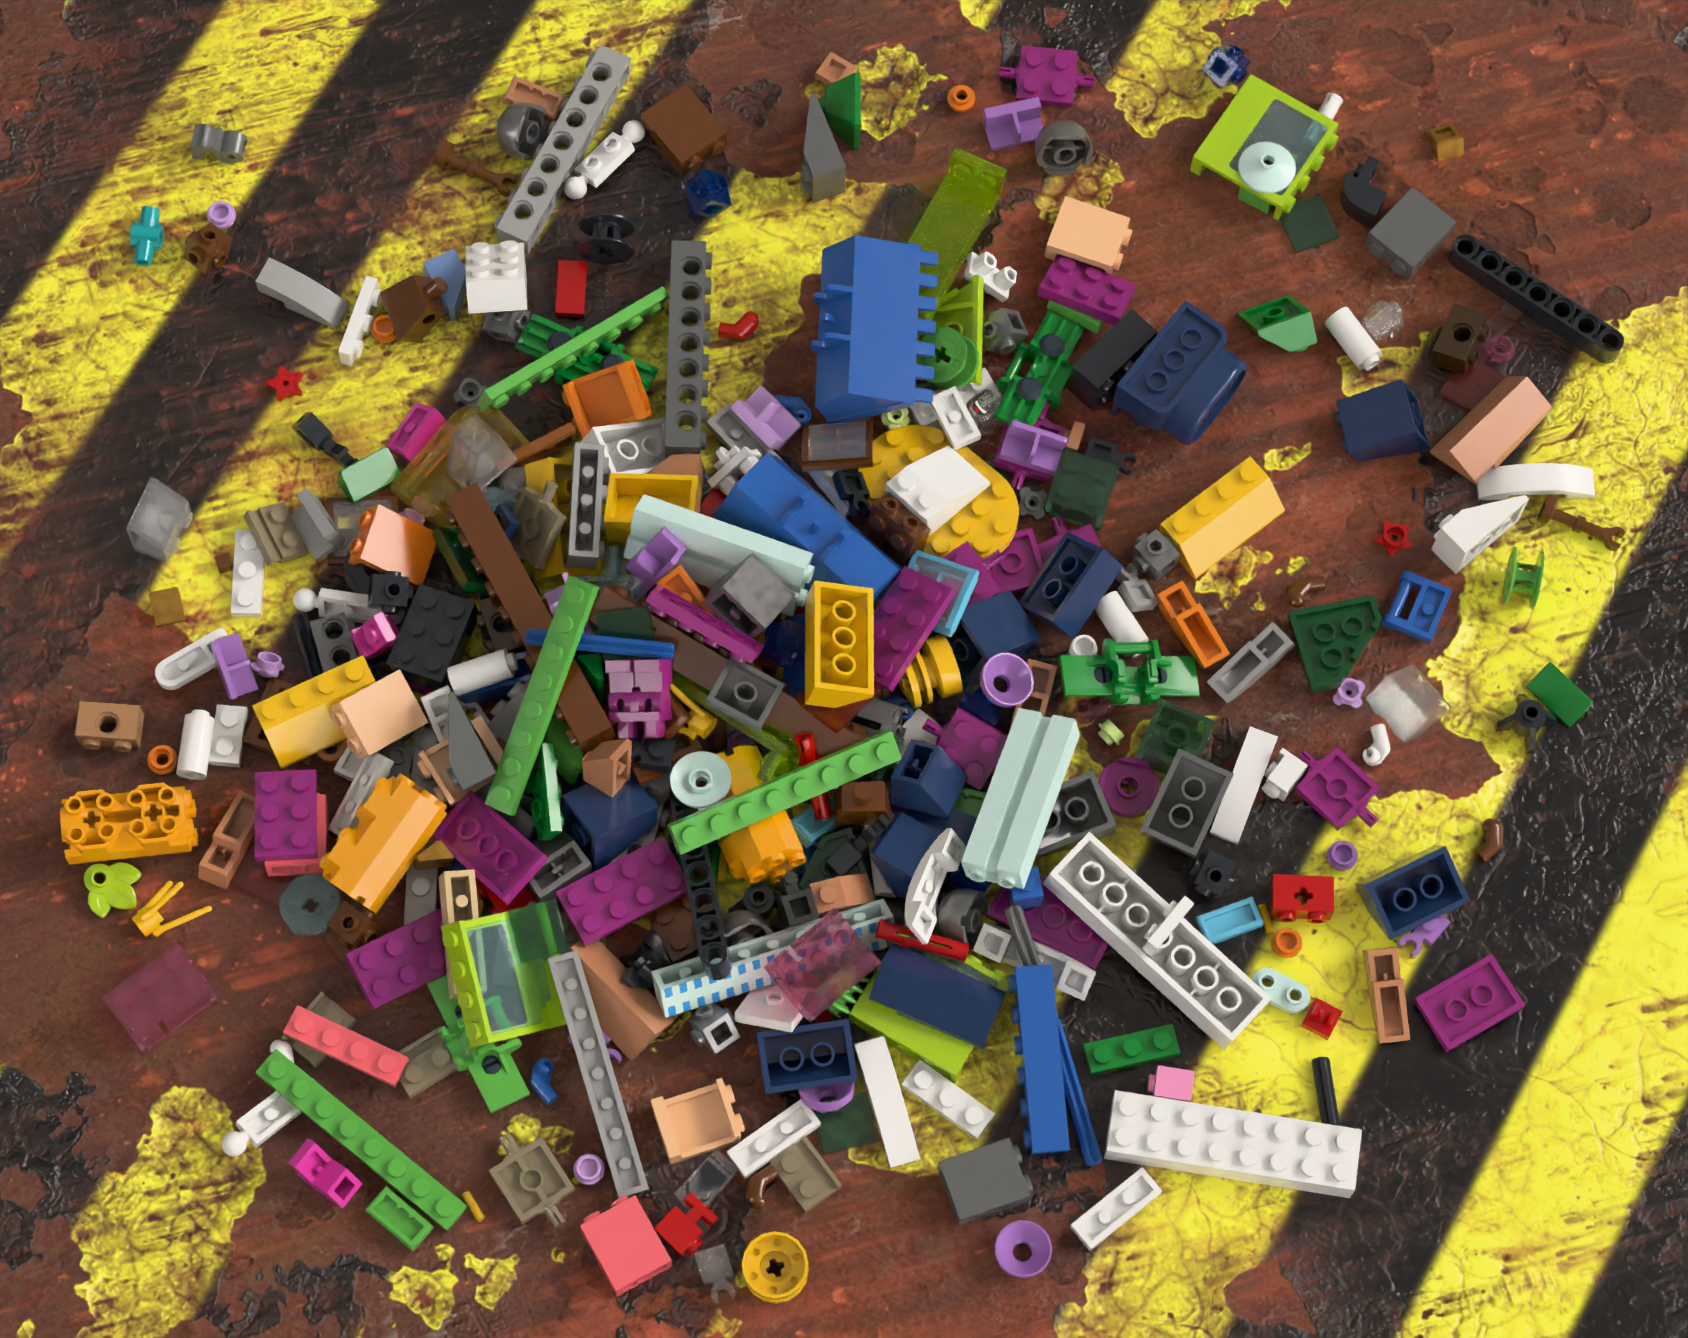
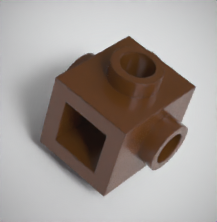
[184,222,233,274]
[326,900,382,950]

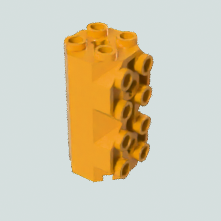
[698,745,806,883]
[319,773,447,914]
[60,782,199,865]

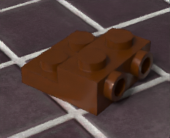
[867,493,931,567]

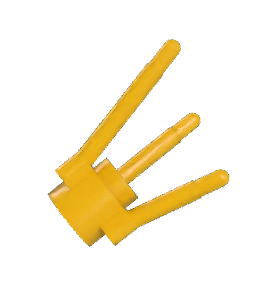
[669,682,717,740]
[132,880,212,937]

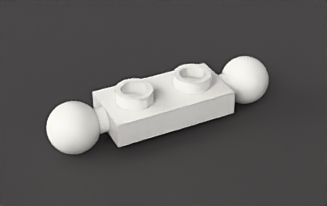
[564,120,645,199]
[293,588,405,625]
[221,1078,313,1156]

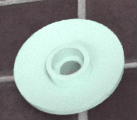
[1238,142,1296,193]
[670,751,731,808]

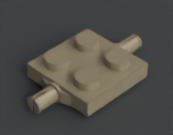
[510,480,567,569]
[489,1133,575,1228]

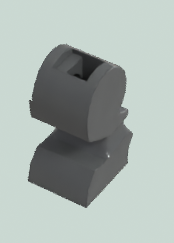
[191,123,248,164]

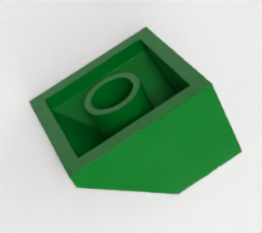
[820,73,861,150]
[1237,294,1317,352]

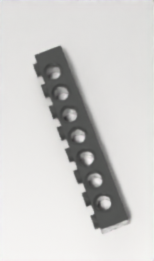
[665,240,712,459]

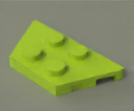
[926,275,984,386]

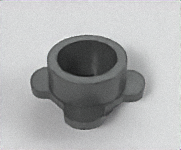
[453,378,487,411]
[1018,487,1048,519]

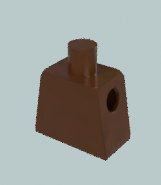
[380,275,448,343]
[833,781,892,827]

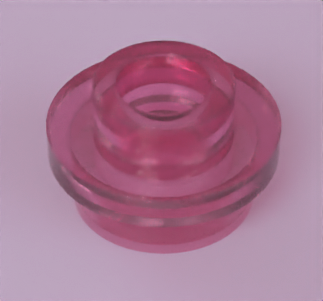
[1486,335,1515,363]

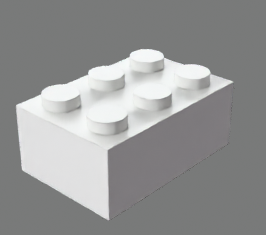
[466,240,527,314]

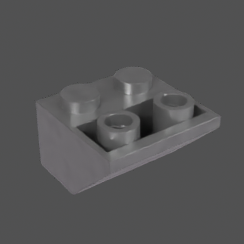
[703,553,795,638]
[526,829,592,905]

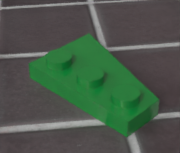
[525,743,564,840]

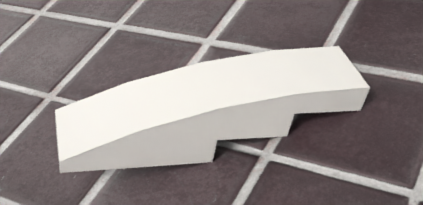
[854,1036,920,1168]

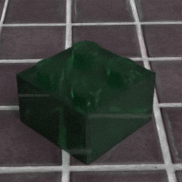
[1045,449,1120,531]
[1136,698,1216,774]

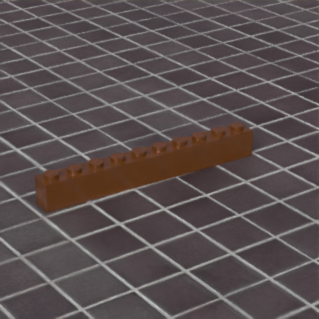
[444,482,615,754]
[588,583,869,757]

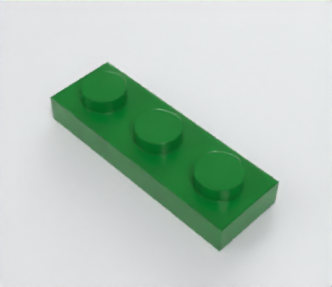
[1083,1024,1180,1076]

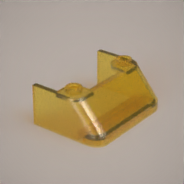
[390,406,530,529]

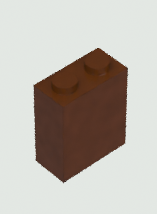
[640,84,727,176]

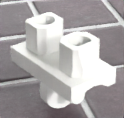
[964,251,1017,303]
[707,446,762,496]

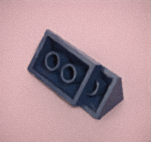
[869,943,1006,1049]

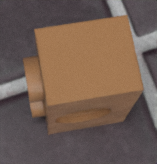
[75,701,144,752]

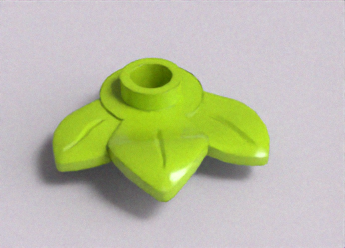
[84,862,141,918]

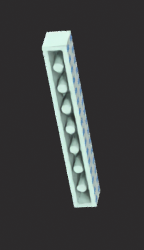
[651,899,896,1018]

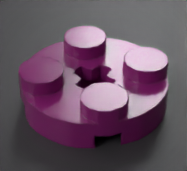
[1099,757,1159,818]

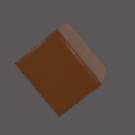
[214,552,233,574]

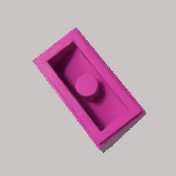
[385,402,446,466]

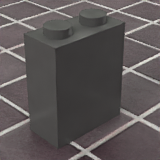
[1365,187,1457,280]
[937,1138,1033,1226]

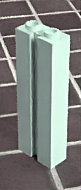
[623,494,815,616]
[961,708,1080,889]

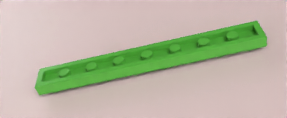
[477,286,669,412]
[485,575,599,816]
[667,729,902,855]
[255,1049,467,1232]

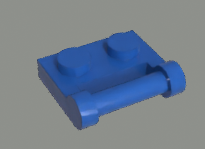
[1381,571,1453,644]

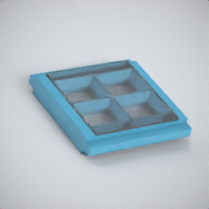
[908,550,980,637]

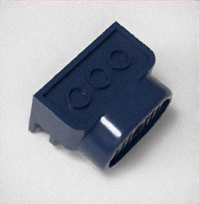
[1111,300,1248,446]

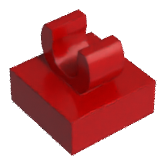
[1301,997,1343,1041]

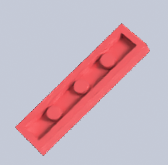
[283,1005,409,1087]

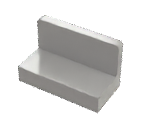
[291,488,346,561]

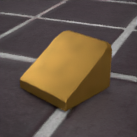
[1427,124,1464,161]
[149,587,186,627]
[414,840,454,870]

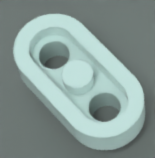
[1252,968,1310,1014]

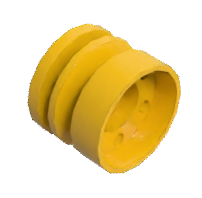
[898,634,963,709]
[742,1231,809,1304]

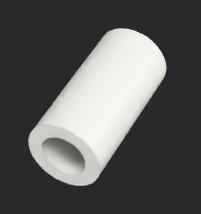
[1325,307,1382,371]
[1094,591,1149,658]
[447,648,519,696]
[176,710,215,780]

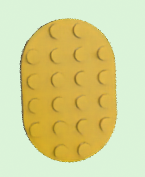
[858,425,1019,559]

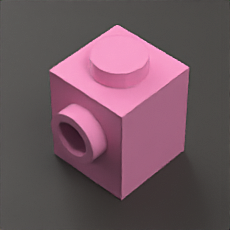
[1147,1066,1195,1102]

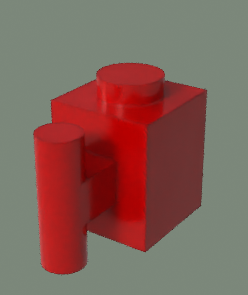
[654,1192,718,1258]

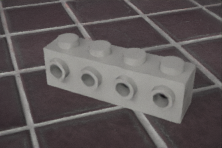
[566,442,609,569]

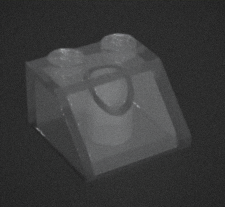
[446,414,518,490]
[126,477,193,562]
[1365,664,1452,742]

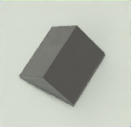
[705,657,785,731]

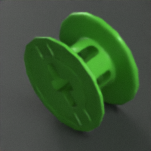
[916,327,979,390]
[1502,547,1545,609]

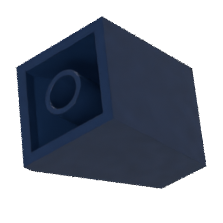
[1335,379,1431,462]
[944,590,1041,689]
[562,774,659,872]

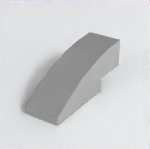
[256,258,350,330]
[1207,622,1296,704]

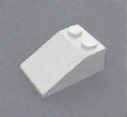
[580,418,665,492]
[886,446,990,537]
[1431,495,1529,574]

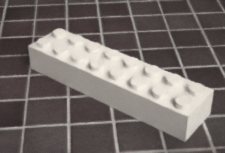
[1043,832,1272,1050]
[1104,1090,1362,1198]

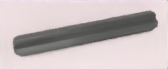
[1004,905,1059,1018]

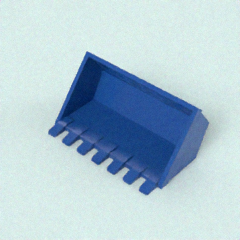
[811,235,938,424]
[712,453,903,606]

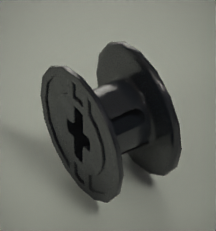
[577,213,635,264]

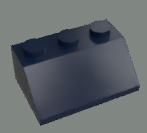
[1019,532,1123,639]
[1355,845,1470,940]
[756,1019,858,1094]

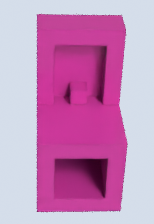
[349,612,399,661]
[288,1138,362,1208]

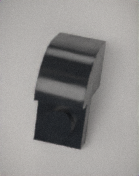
[1340,156,1387,228]

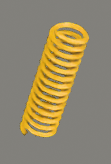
[717,852,727,882]
[1257,903,1274,933]
[461,1192,485,1222]

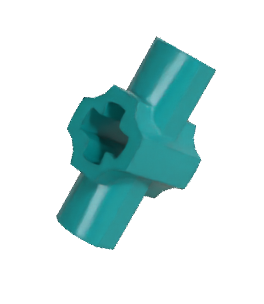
[130,206,164,267]

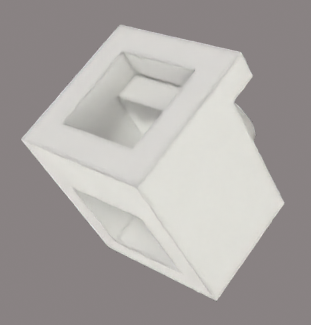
[1262,748,1307,801]

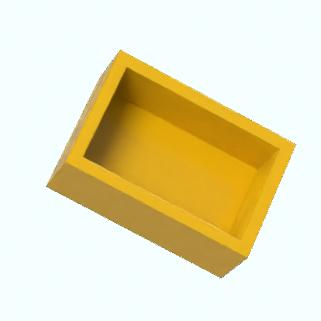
[604,473,701,543]

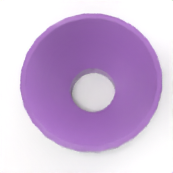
[980,653,1034,707]
[798,1081,855,1113]
[995,1220,1052,1278]

